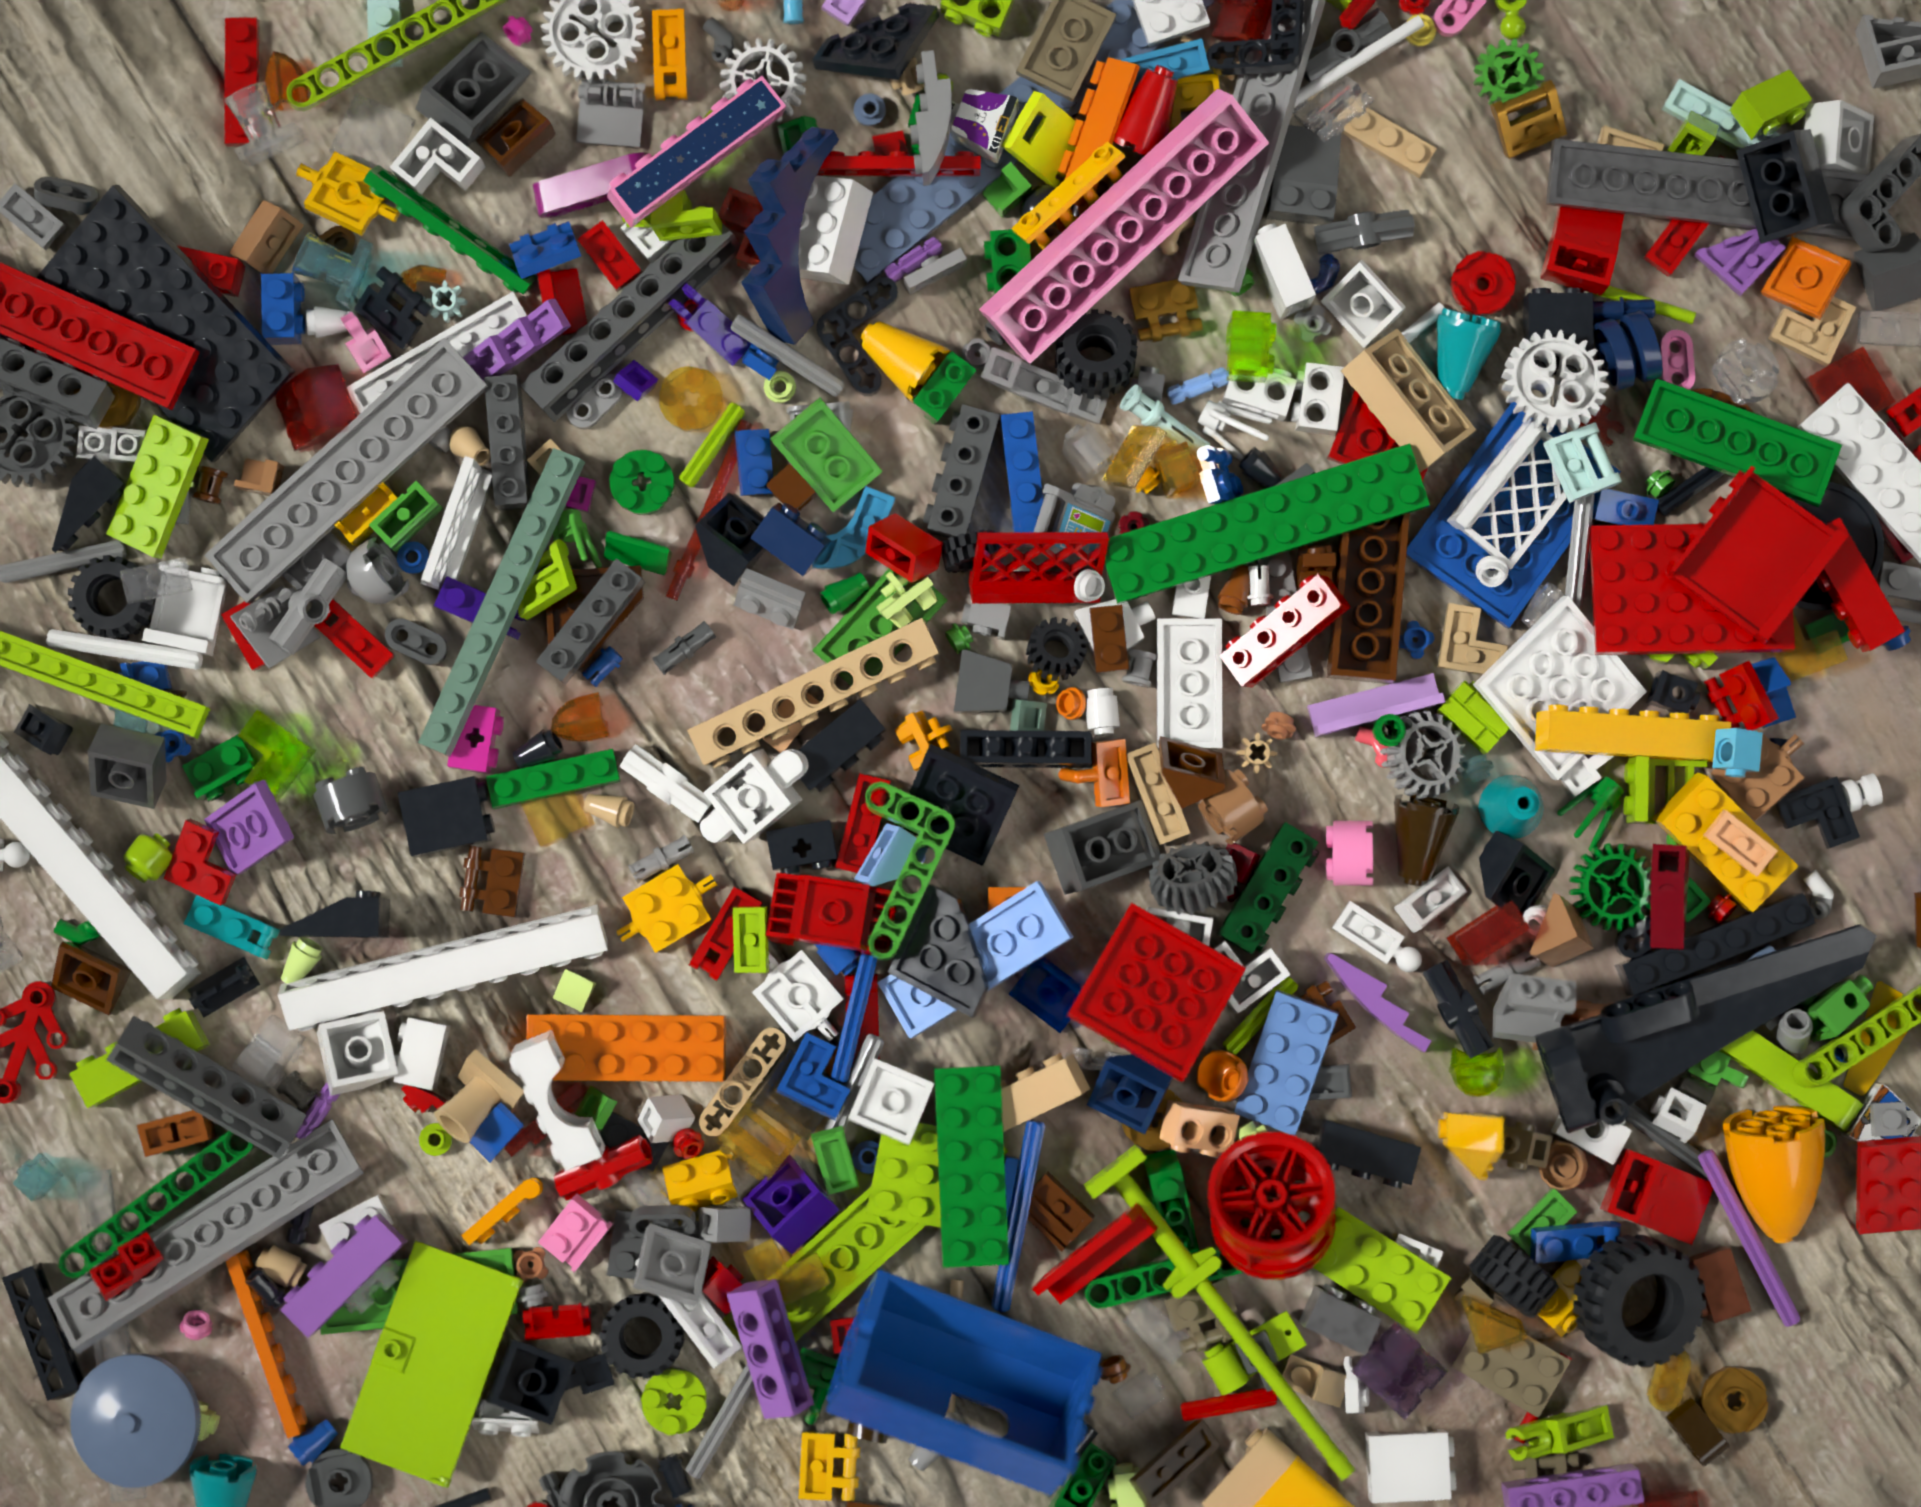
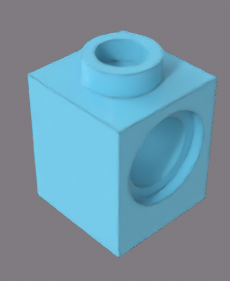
[1712,728,1763,778]

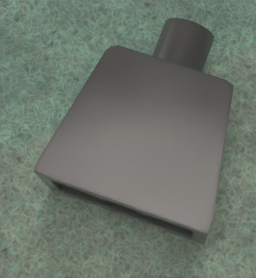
[954,650,1030,714]

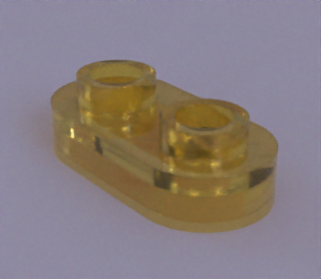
[1646,1350,1691,1412]

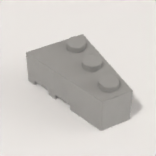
[1855,14,1921,89]

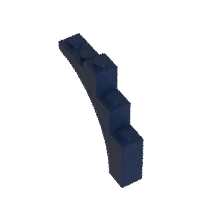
[741,127,839,345]

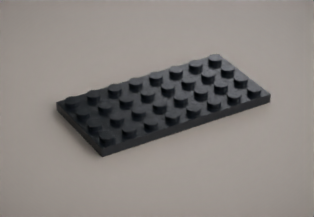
[37,185,296,462]

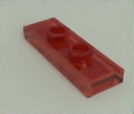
[505,1082,588,1157]

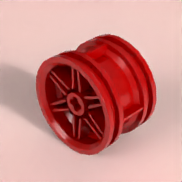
[1208,1132,1336,1280]

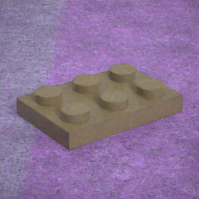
[1016,0,1117,102]
[1451,1310,1571,1418]

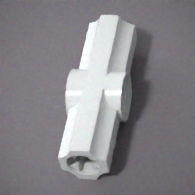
[619,744,712,823]

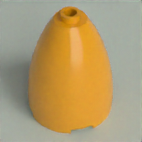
[1723,1106,1825,1243]

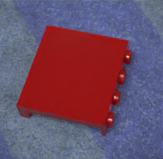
[1668,465,1849,645]

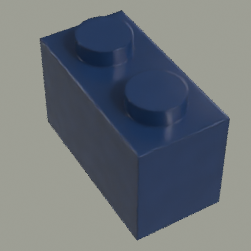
[751,502,831,576]

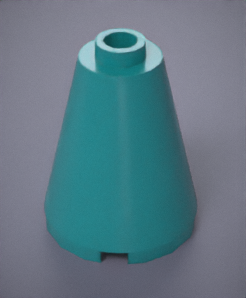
[1478,775,1544,839]
[189,1453,257,1507]

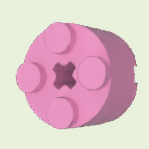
[1326,820,1373,886]

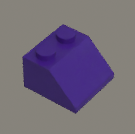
[742,1155,840,1255]

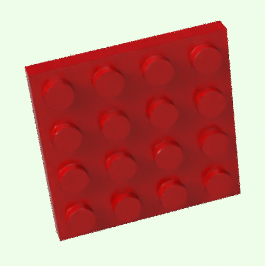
[1067,902,1246,1082]

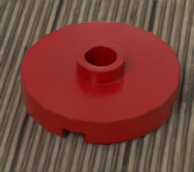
[1451,251,1516,316]

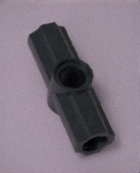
[1422,960,1495,1060]

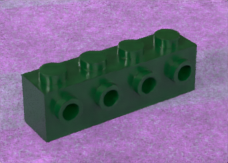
[1216,822,1319,954]

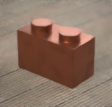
[1689,1246,1752,1323]

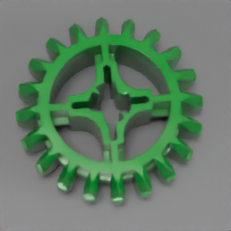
[1569,843,1651,931]

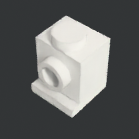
[1650,1087,1707,1143]

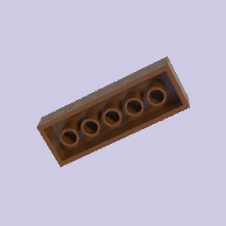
[1327,513,1410,684]

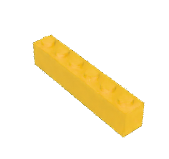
[1535,705,1731,762]

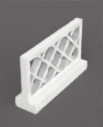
[1447,419,1567,569]
[420,456,493,591]

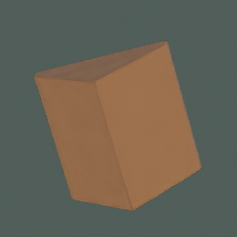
[1529,893,1594,967]

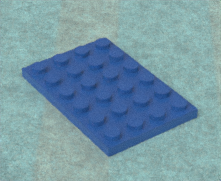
[1406,402,1621,629]

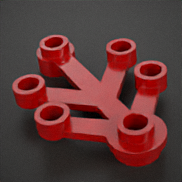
[0,981,69,1104]

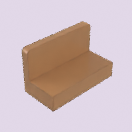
[229,200,304,274]

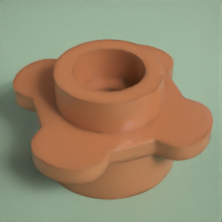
[1261,712,1296,740]
[513,1247,549,1282]

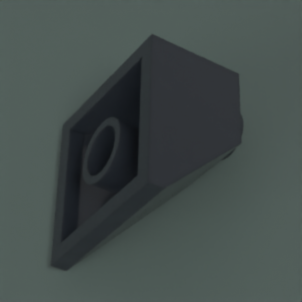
[695,493,766,587]
[1479,831,1556,924]

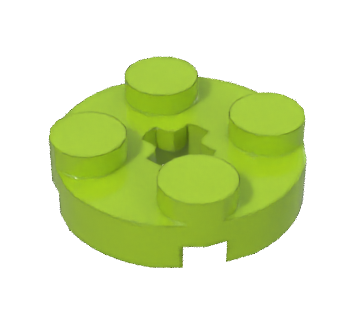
[641,1368,707,1435]

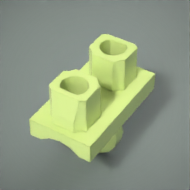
[876,571,938,628]

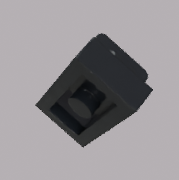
[14,704,73,755]

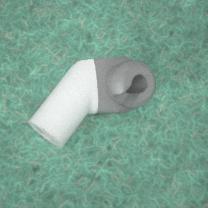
[1803,870,1834,919]

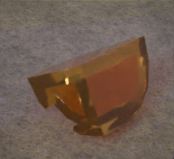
[265,51,309,111]
[551,692,610,742]

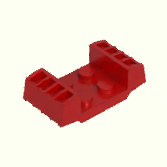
[766,872,896,956]

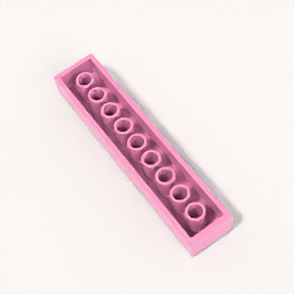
[979,89,1269,364]

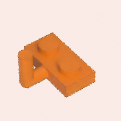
[1058,738,1130,807]

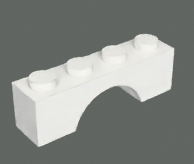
[510,1030,605,1171]

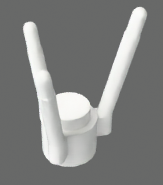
[1198,400,1272,461]

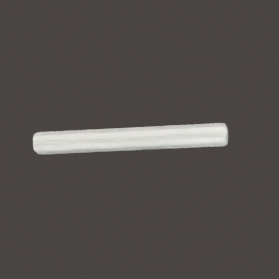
[46,629,203,670]

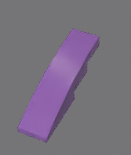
[463,298,571,381]
[1324,953,1431,1052]

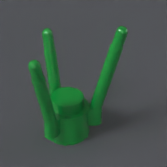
[1557,776,1624,852]

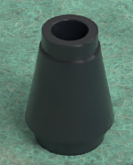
[1238,447,1285,488]
[513,729,564,768]

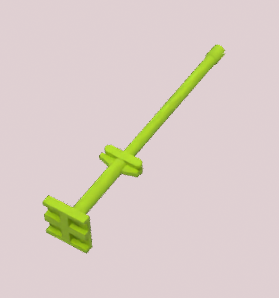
[1084,1145,1356,1481]

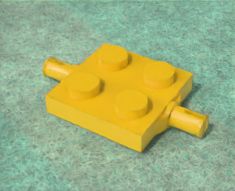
[296,151,400,236]
[616,864,718,953]

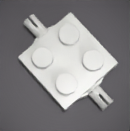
[752,950,844,1042]

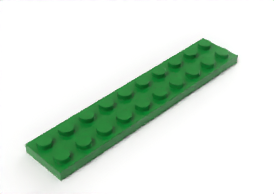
[1105,443,1430,605]

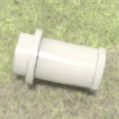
[1247,565,1273,606]

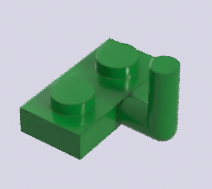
[799,1347,838,1425]

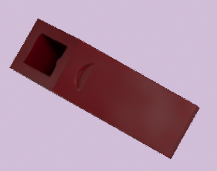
[1650,844,1690,950]

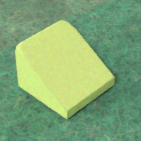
[553,969,596,1012]

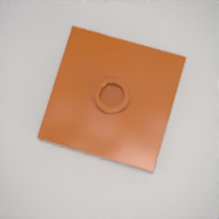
[1761,236,1851,320]

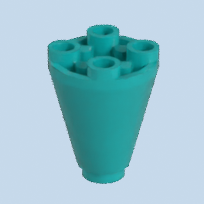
[1437,308,1501,400]

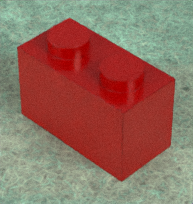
[865,513,943,583]

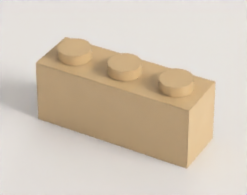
[1001,1053,1090,1132]

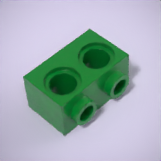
[984,229,1031,295]

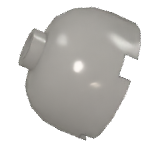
[346,537,409,604]

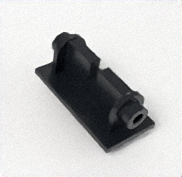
[188,957,261,1018]

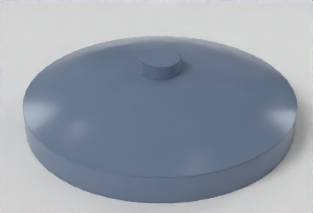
[70,1353,201,1488]

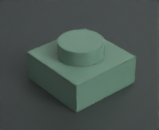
[1010,699,1047,731]

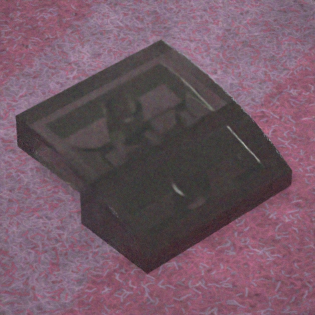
[750,1049,838,1141]

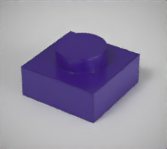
[613,360,659,402]

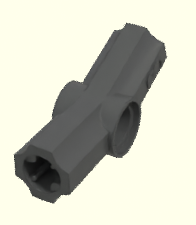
[1314,209,1415,255]

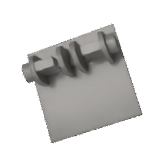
[576,79,646,148]
[230,586,320,669]

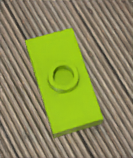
[733,906,769,973]

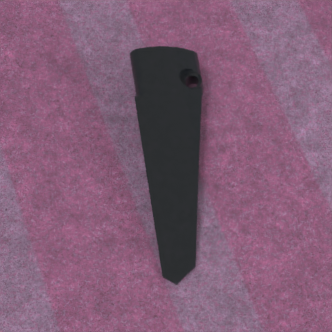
[1535,924,1877,1133]

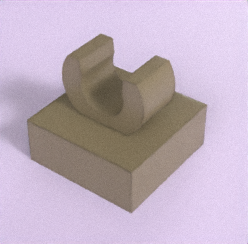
[1454,1270,1495,1314]

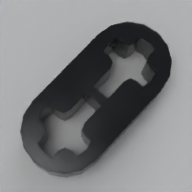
[1615,914,1652,958]

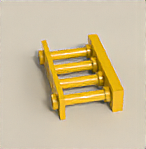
[1011,141,1125,250]

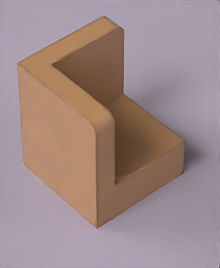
[234,459,284,496]

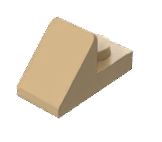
[1282,1354,1347,1408]

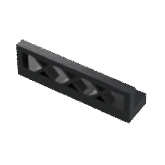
[2,1263,84,1401]

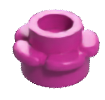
[503,16,532,47]

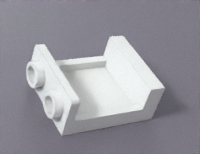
[142,561,228,656]
[1365,1429,1456,1503]

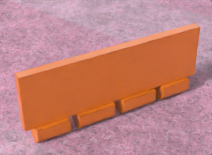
[1058,57,1140,189]

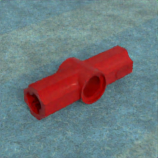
[553,1135,653,1201]

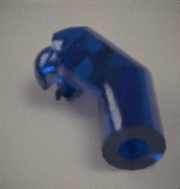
[1310,253,1340,294]

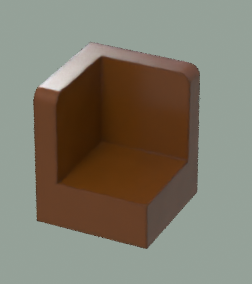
[767,463,817,512]

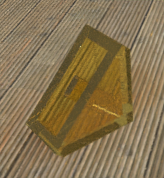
[1461,1294,1527,1354]

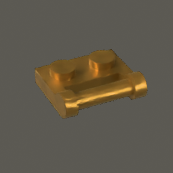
[1490,80,1567,158]

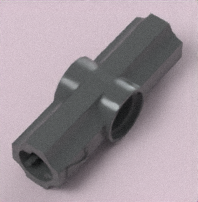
[1303,7,1393,83]

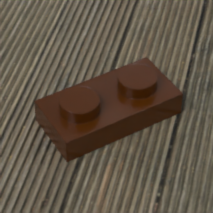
[1089,605,1129,674]

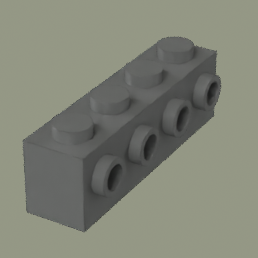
[923,404,1000,538]

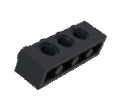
[960,730,1091,768]

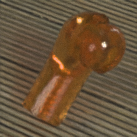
[400,264,446,291]

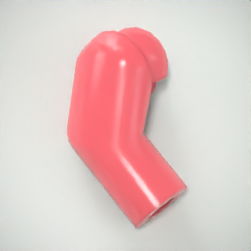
[1355,726,1388,768]

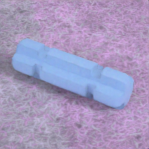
[1167,367,1229,405]

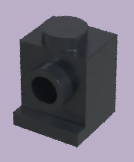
[1646,670,1701,713]

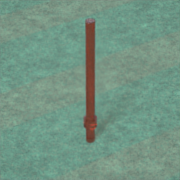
[665,420,752,601]

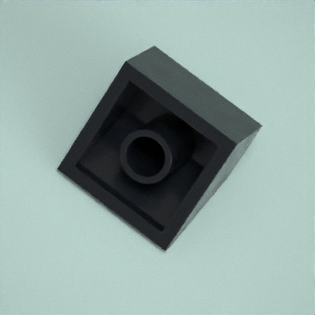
[486,1339,575,1425]

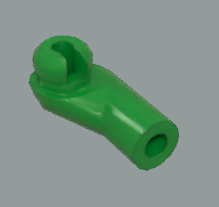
[54,919,101,945]

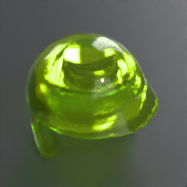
[1449,1047,1505,1098]

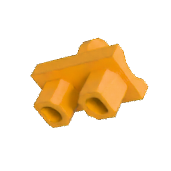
[895,710,953,771]

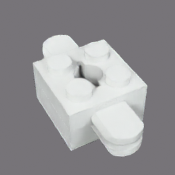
[700,749,809,844]

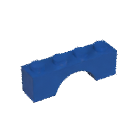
[1000,411,1043,547]

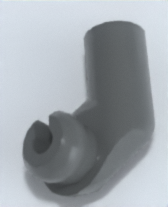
[703,16,734,63]

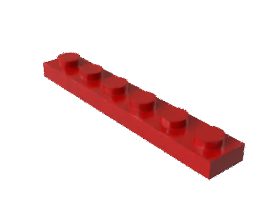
[817,151,981,176]

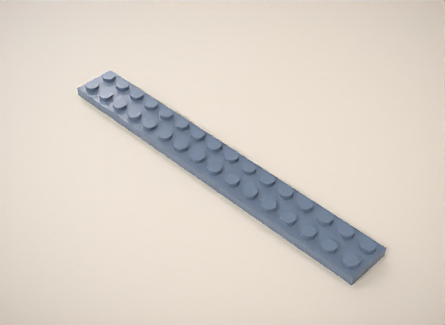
[853,0,1218,284]

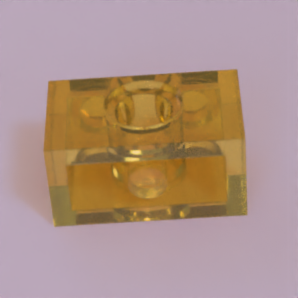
[1152,440,1201,498]

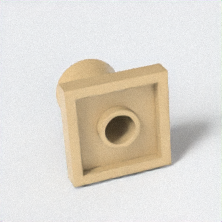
[434,1049,524,1143]

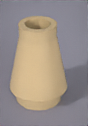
[450,426,491,466]
[583,793,634,828]

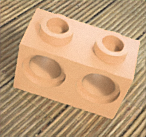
[1160,1100,1240,1157]

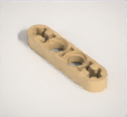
[699,1027,787,1136]

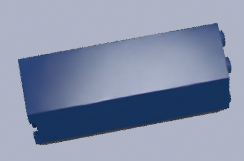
[826,1269,1103,1496]

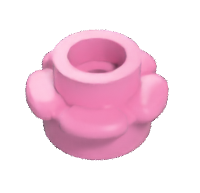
[179,1310,212,1340]

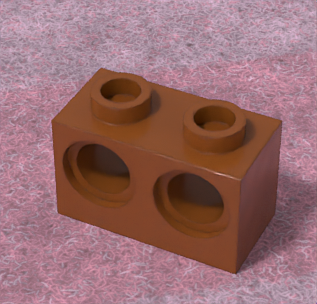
[137,1110,217,1157]

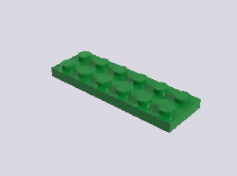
[1633,378,1842,507]
[934,1065,1009,1268]

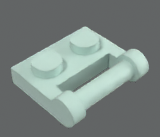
[1543,422,1622,503]

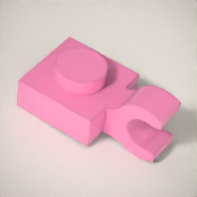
[340,312,391,373]

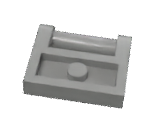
[1877,561,1921,624]

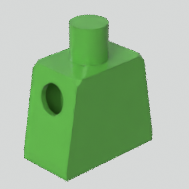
[1802,974,1873,1042]

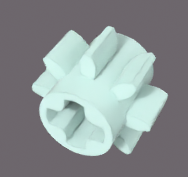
[425,281,467,323]

